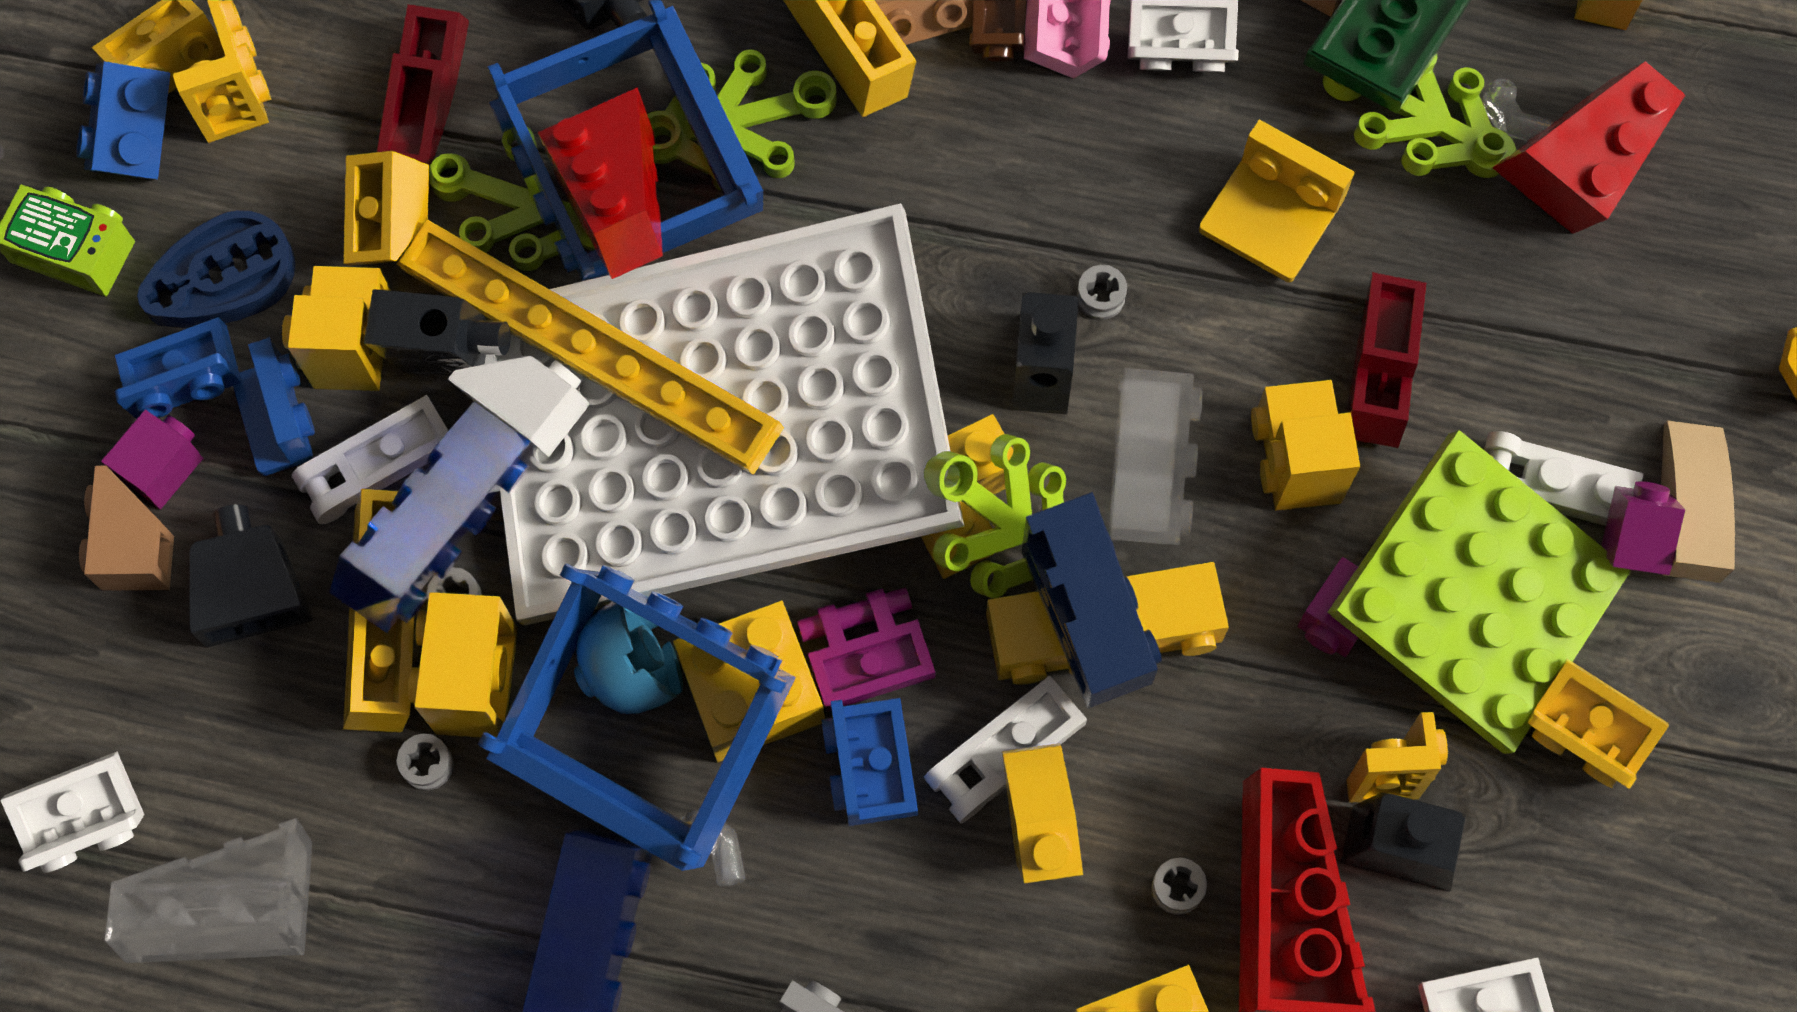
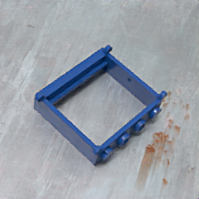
[487,0,763,281]
[478,563,796,871]

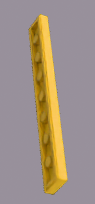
[397,219,784,475]

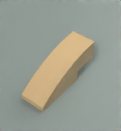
[1661,421,1735,583]

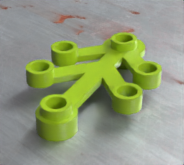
[647,49,837,191]
[1323,54,1516,178]
[429,127,595,271]
[924,434,1066,598]

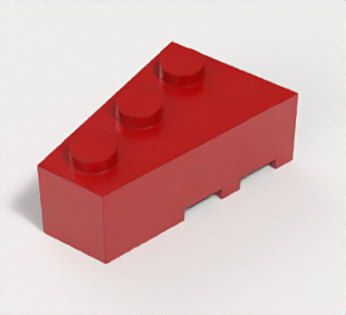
[1492,61,1685,234]
[538,87,663,279]

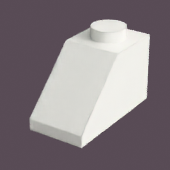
[448,356,590,457]

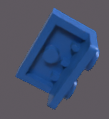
[76,61,171,180]
[115,317,242,419]
[233,337,315,476]
[821,698,918,826]

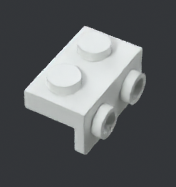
[1128,0,1239,72]
[0,752,144,873]
[1418,958,1554,1012]

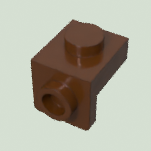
[969,0,1027,62]

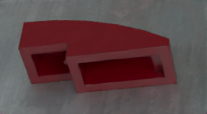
[377,4,469,166]
[1346,272,1427,448]

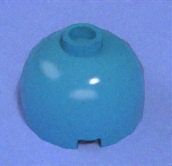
[574,601,683,714]

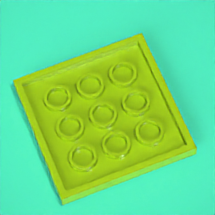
[1327,430,1631,754]

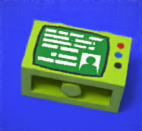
[0,184,135,297]

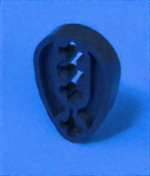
[137,210,296,328]

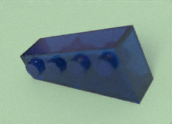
[329,402,530,633]
[523,828,652,1012]

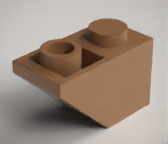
[79,466,174,591]

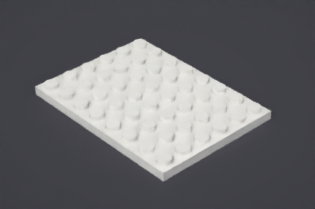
[485,203,964,626]

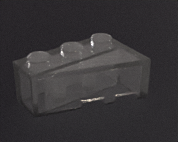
[1108,368,1203,545]
[105,818,313,963]

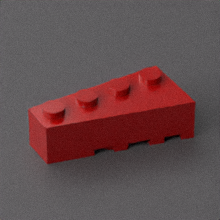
[1239,768,1376,1012]

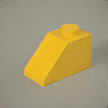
[344,151,429,266]
[1002,743,1083,883]

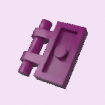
[797,587,935,712]

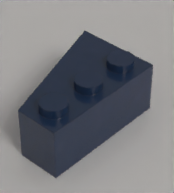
[1021,492,1162,709]

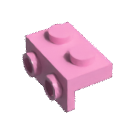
[1024,0,1111,79]

